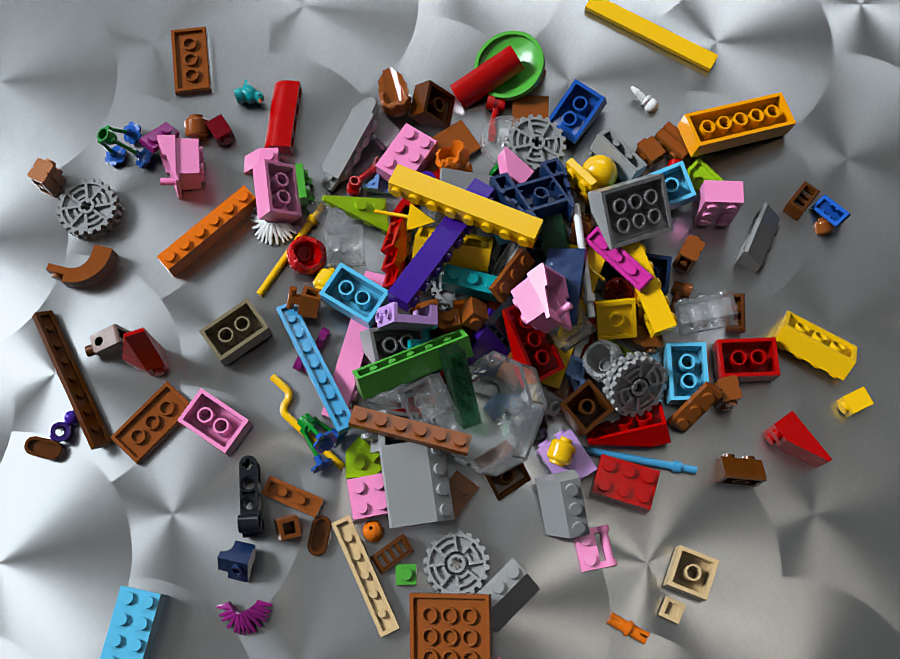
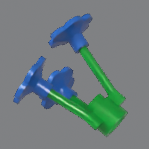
[97,121,152,168]
[297,413,348,473]

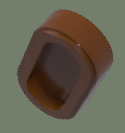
[24,436,65,461]
[307,515,332,556]

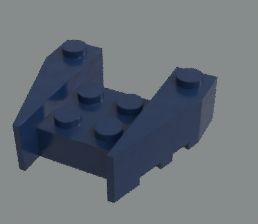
[489,158,575,223]

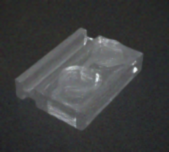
[306,189,351,235]

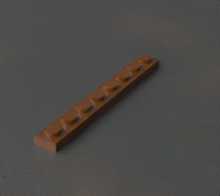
[32,310,112,450]

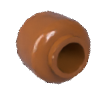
[184,114,209,142]

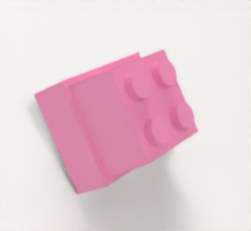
[157,135,205,199]
[511,263,573,333]

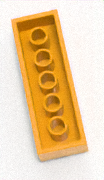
[677,92,796,157]

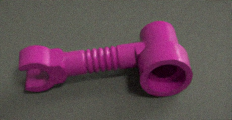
[293,327,330,374]

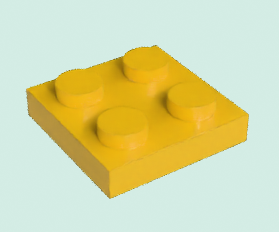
[566,158,597,206]
[595,298,637,341]

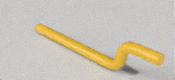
[270,374,346,470]

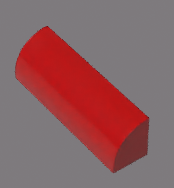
[450,45,525,109]

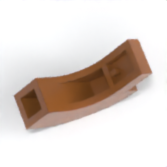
[46,244,118,289]

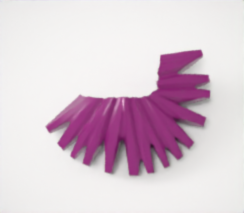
[217,600,272,635]

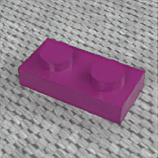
[140,122,179,154]

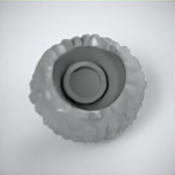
[582,340,624,382]

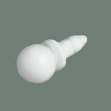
[631,86,659,113]

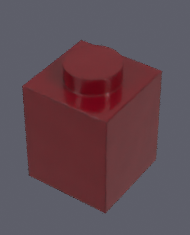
[206,114,235,147]

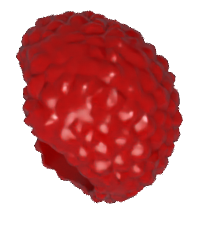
[287,236,327,275]

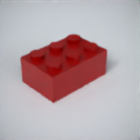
[712,337,781,382]
[589,454,660,513]

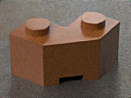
[419,298,467,336]

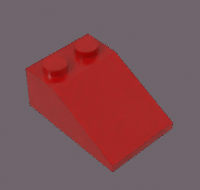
[763,410,832,468]

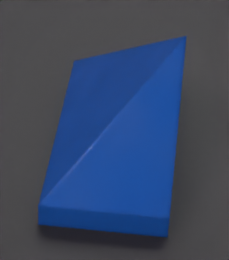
[811,194,851,228]

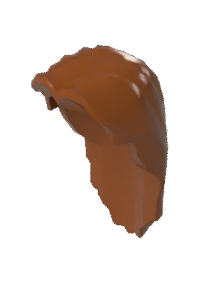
[378,67,412,118]

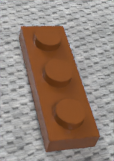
[488,247,535,302]
[668,381,723,433]
[261,475,324,518]

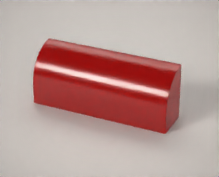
[264,80,302,154]

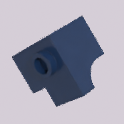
[217,540,255,582]

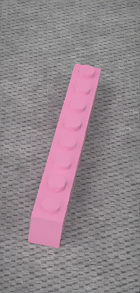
[321,271,386,420]

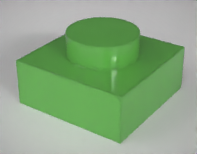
[396,564,417,586]

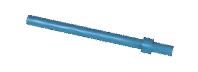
[583,446,697,474]

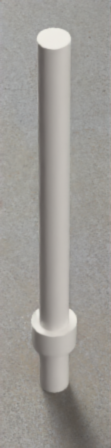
[573,203,596,318]

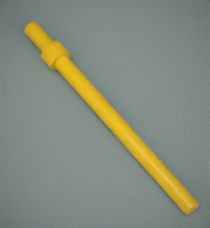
[256,203,326,297]

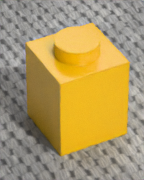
[837,386,874,417]

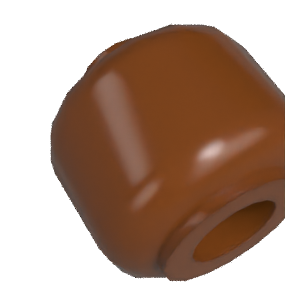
[813,217,834,236]

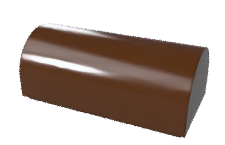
[725,293,745,334]

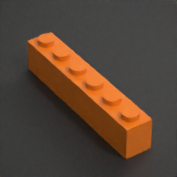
[157,185,257,277]

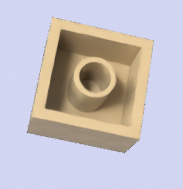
[663,545,720,601]

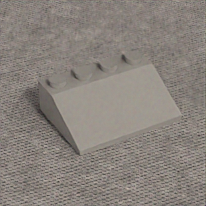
[587,174,674,250]
[379,442,455,529]

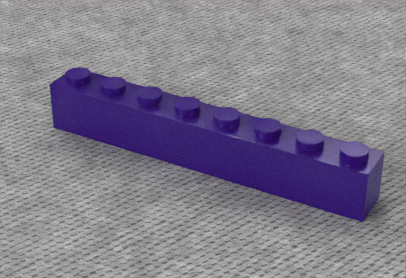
[387,178,495,312]

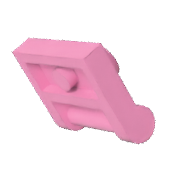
[574,524,617,572]

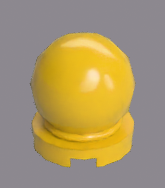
[582,155,618,189]

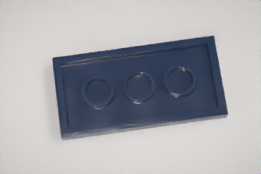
[546,248,588,326]

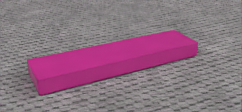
[585,226,654,293]

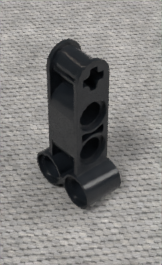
[237,455,265,538]

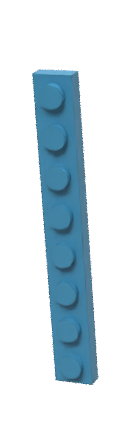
[276,303,353,435]

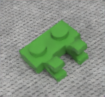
[295,163,316,206]

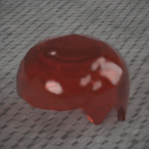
[603,277,635,300]

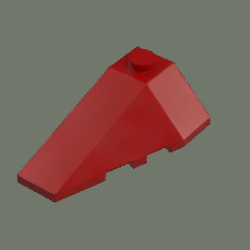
[502,305,565,387]
[122,327,170,376]
[587,401,671,447]

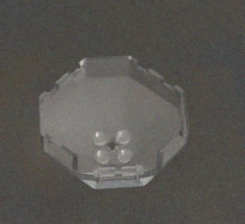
[432,351,547,476]

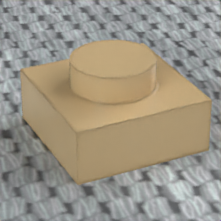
[658,596,686,624]

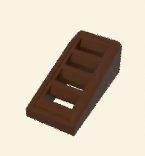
[783,181,821,221]
[370,534,415,574]

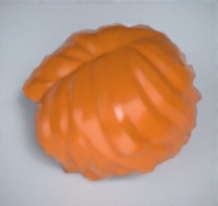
[435,140,470,170]

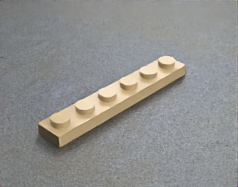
[331,515,400,637]

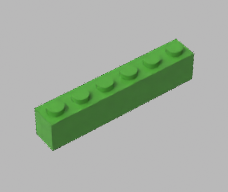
[352,328,474,399]

